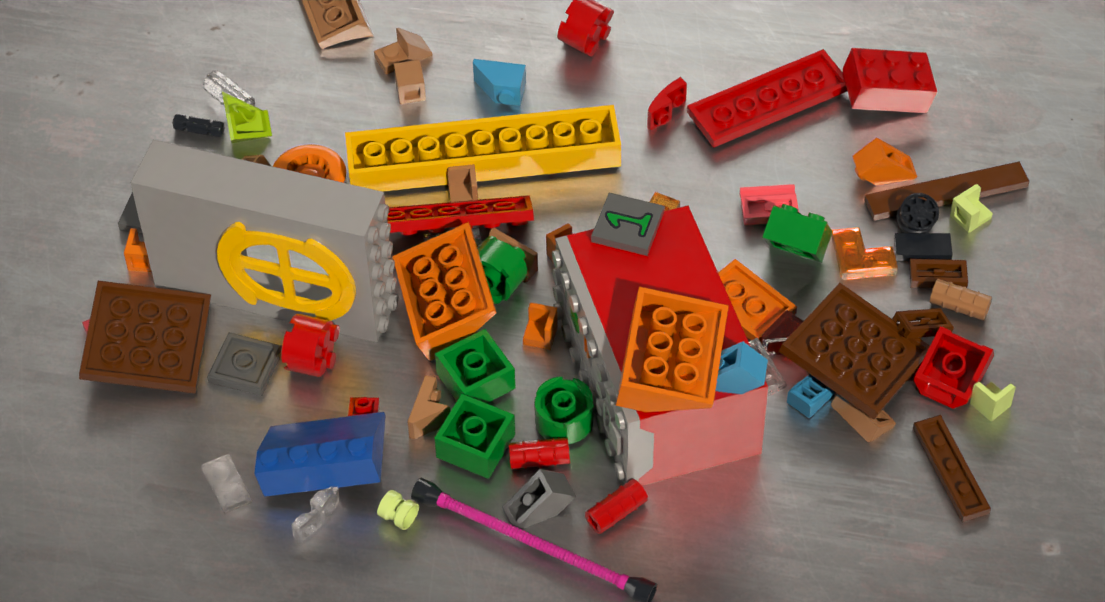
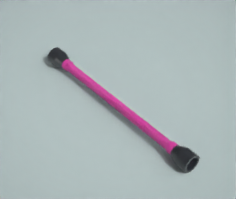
[411,477,658,602]

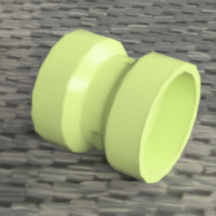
[377,490,419,530]

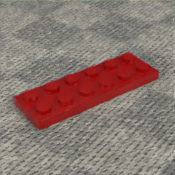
[687,49,848,148]
[387,195,534,235]

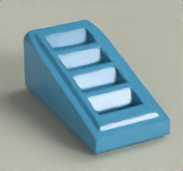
[787,374,836,419]

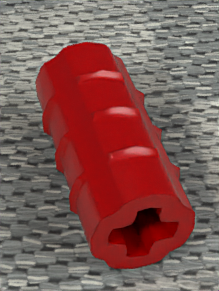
[509,437,570,469]
[585,479,648,534]

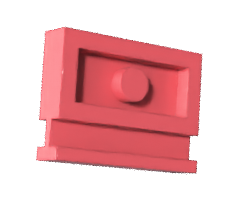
[739,184,799,225]

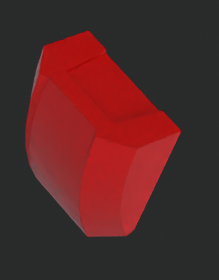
[914,326,994,409]

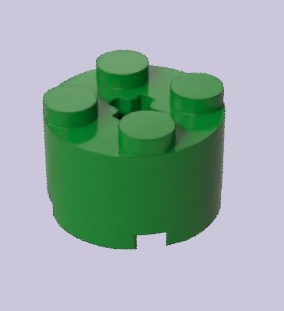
[477,236,527,304]
[534,377,593,445]

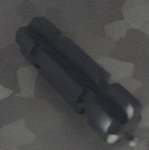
[172,114,225,137]

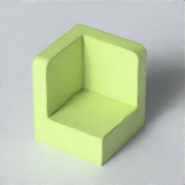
[950,184,993,233]
[970,382,1016,422]

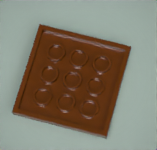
[79,280,211,394]
[779,282,930,419]

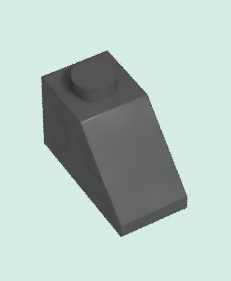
[503,469,576,529]

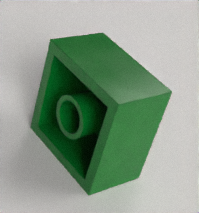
[762,204,833,263]
[435,329,516,403]
[434,394,515,479]

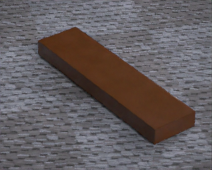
[913,415,991,523]

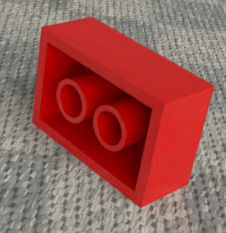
[842,48,938,113]

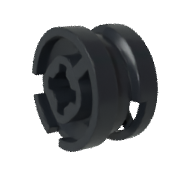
[896,193,939,233]

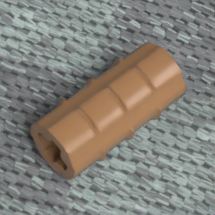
[930,279,992,321]

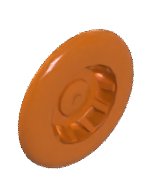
[273,144,346,183]

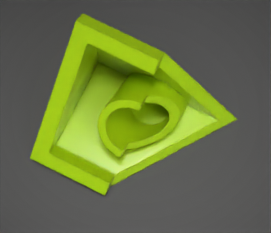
[222,91,272,143]

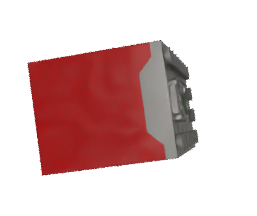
[552,205,768,486]

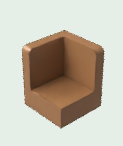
[394,60,426,104]
[447,164,478,202]

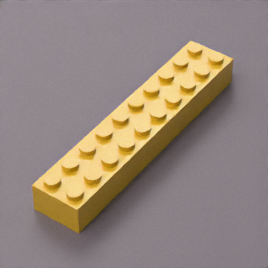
[345,105,621,192]

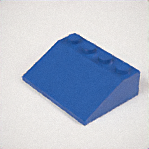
[254,412,386,497]

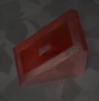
[760,310,803,356]

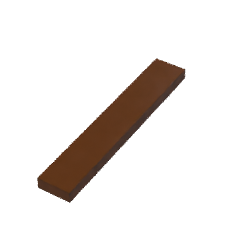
[864,161,1030,221]

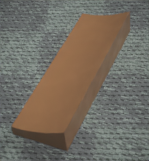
[302,0,374,49]

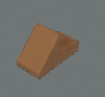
[374,28,433,74]
[408,375,451,439]

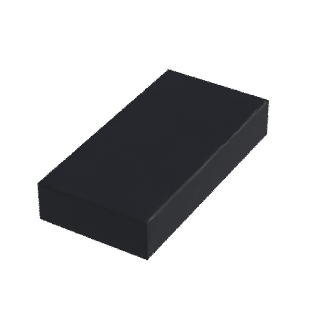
[894,233,953,261]

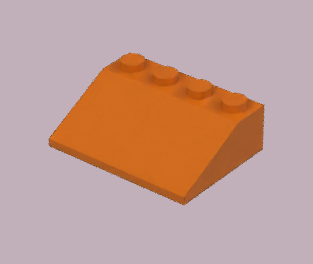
[392,222,497,361]
[616,287,728,412]

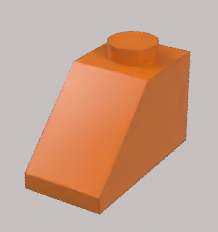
[852,137,918,186]

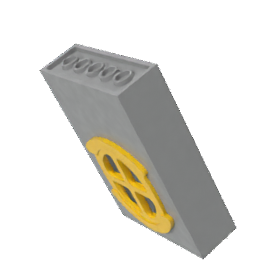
[130,139,399,343]

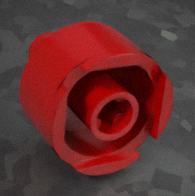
[557,0,614,57]
[281,314,340,377]

